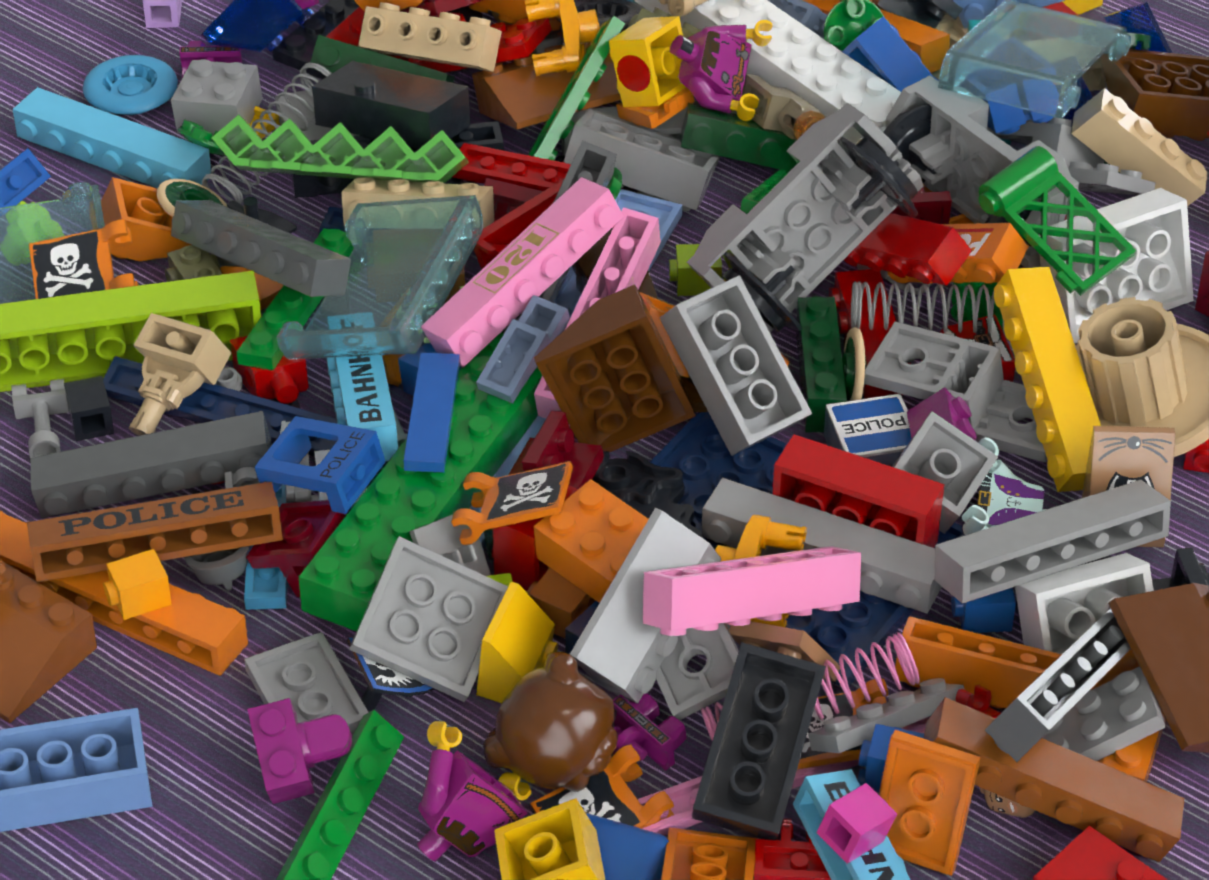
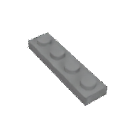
[808,678,964,753]

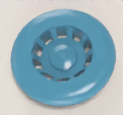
[83,55,178,115]

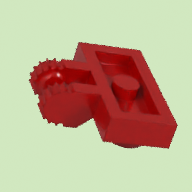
[754,818,831,880]

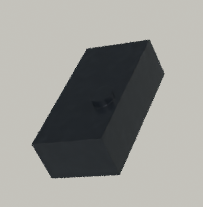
[312,61,471,149]
[692,642,826,840]

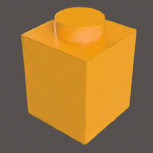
[103,549,172,620]

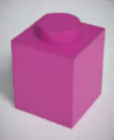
[816,783,897,864]

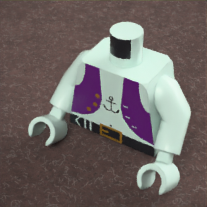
[962,437,1047,535]

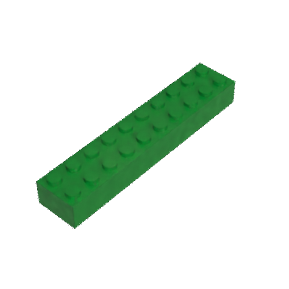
[299,332,542,631]

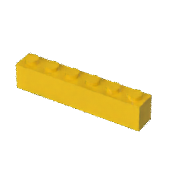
[994,267,1101,492]

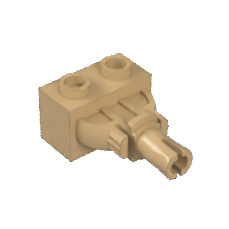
[129,313,231,436]

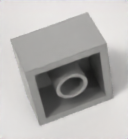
[171,59,263,136]

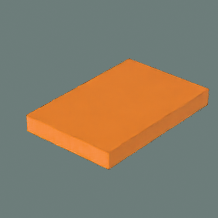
[879,729,981,876]

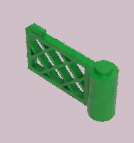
[978,146,1137,296]

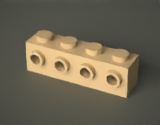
[358,2,502,72]
[1071,88,1207,206]
[342,177,494,234]

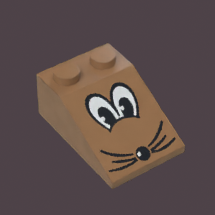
[1082,426,1176,547]

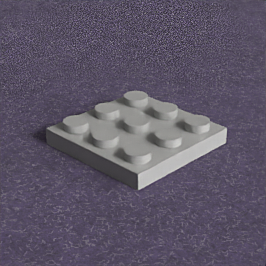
[349,536,508,702]

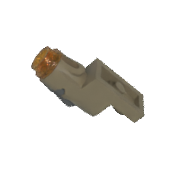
[741,74,826,140]

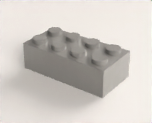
[660,275,812,456]

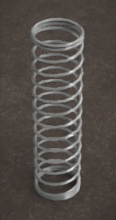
[202,63,332,205]
[851,281,1005,334]

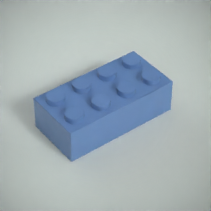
[0,708,153,832]

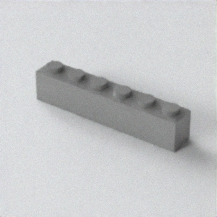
[702,478,942,613]
[935,480,1171,604]

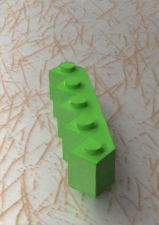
[212,115,469,183]

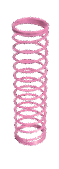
[701,632,920,741]

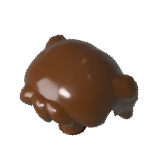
[483,652,618,792]

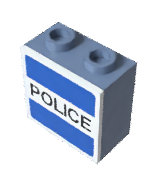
[824,394,912,467]

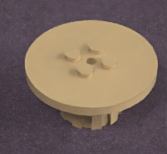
[1075,297,1209,457]

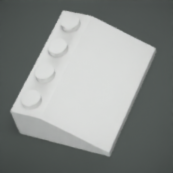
[1038,188,1194,344]

